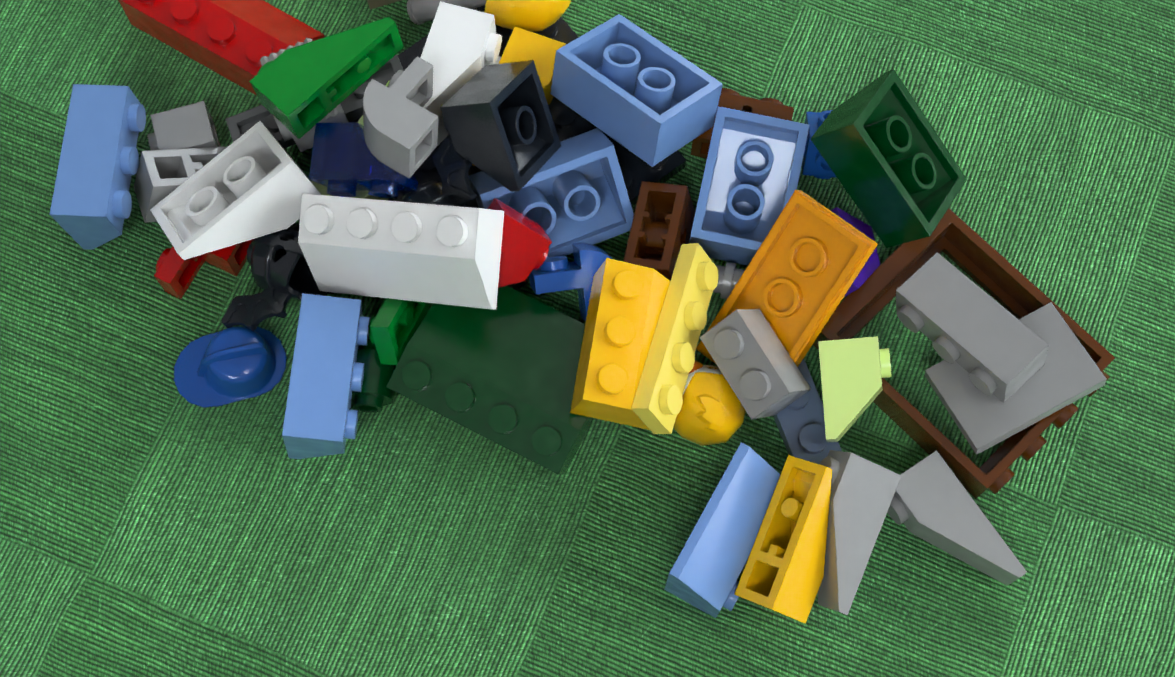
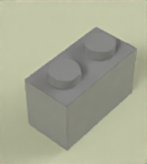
[699,309,811,420]

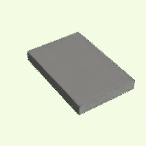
[925,302,1107,455]

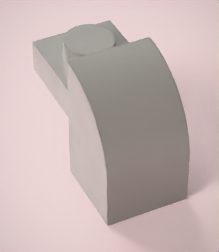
[363,56,438,178]

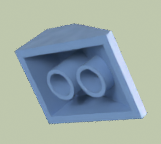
[689,106,810,266]

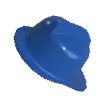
[174,326,286,408]

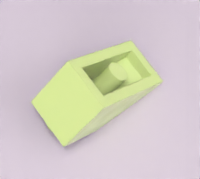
[818,336,892,442]

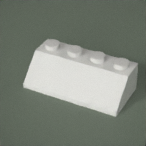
[298,193,504,310]

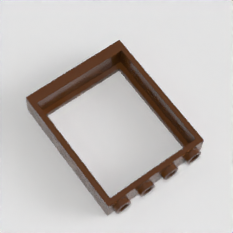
[813,208,1115,499]

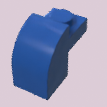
[529,243,613,323]

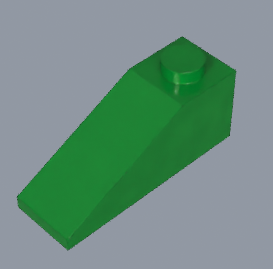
[250,17,404,139]

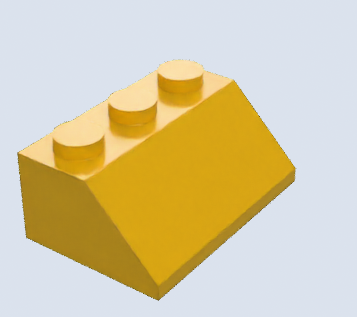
[570,258,670,430]

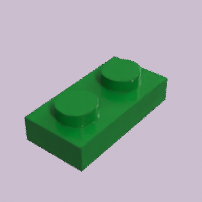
[369,298,430,365]

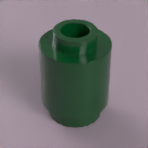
[351,339,397,412]

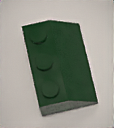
[811,69,967,248]

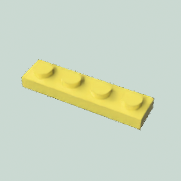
[631,243,719,434]

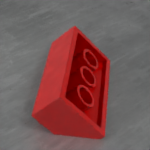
[118,0,325,95]

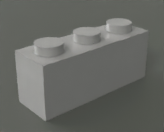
[896,252,1049,403]

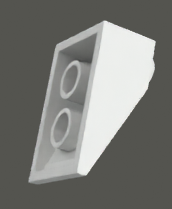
[420,1,502,146]
[150,121,322,260]

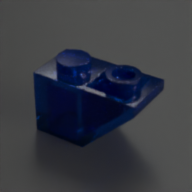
[309,123,418,198]

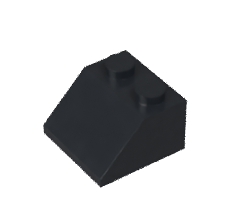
[440,60,561,192]

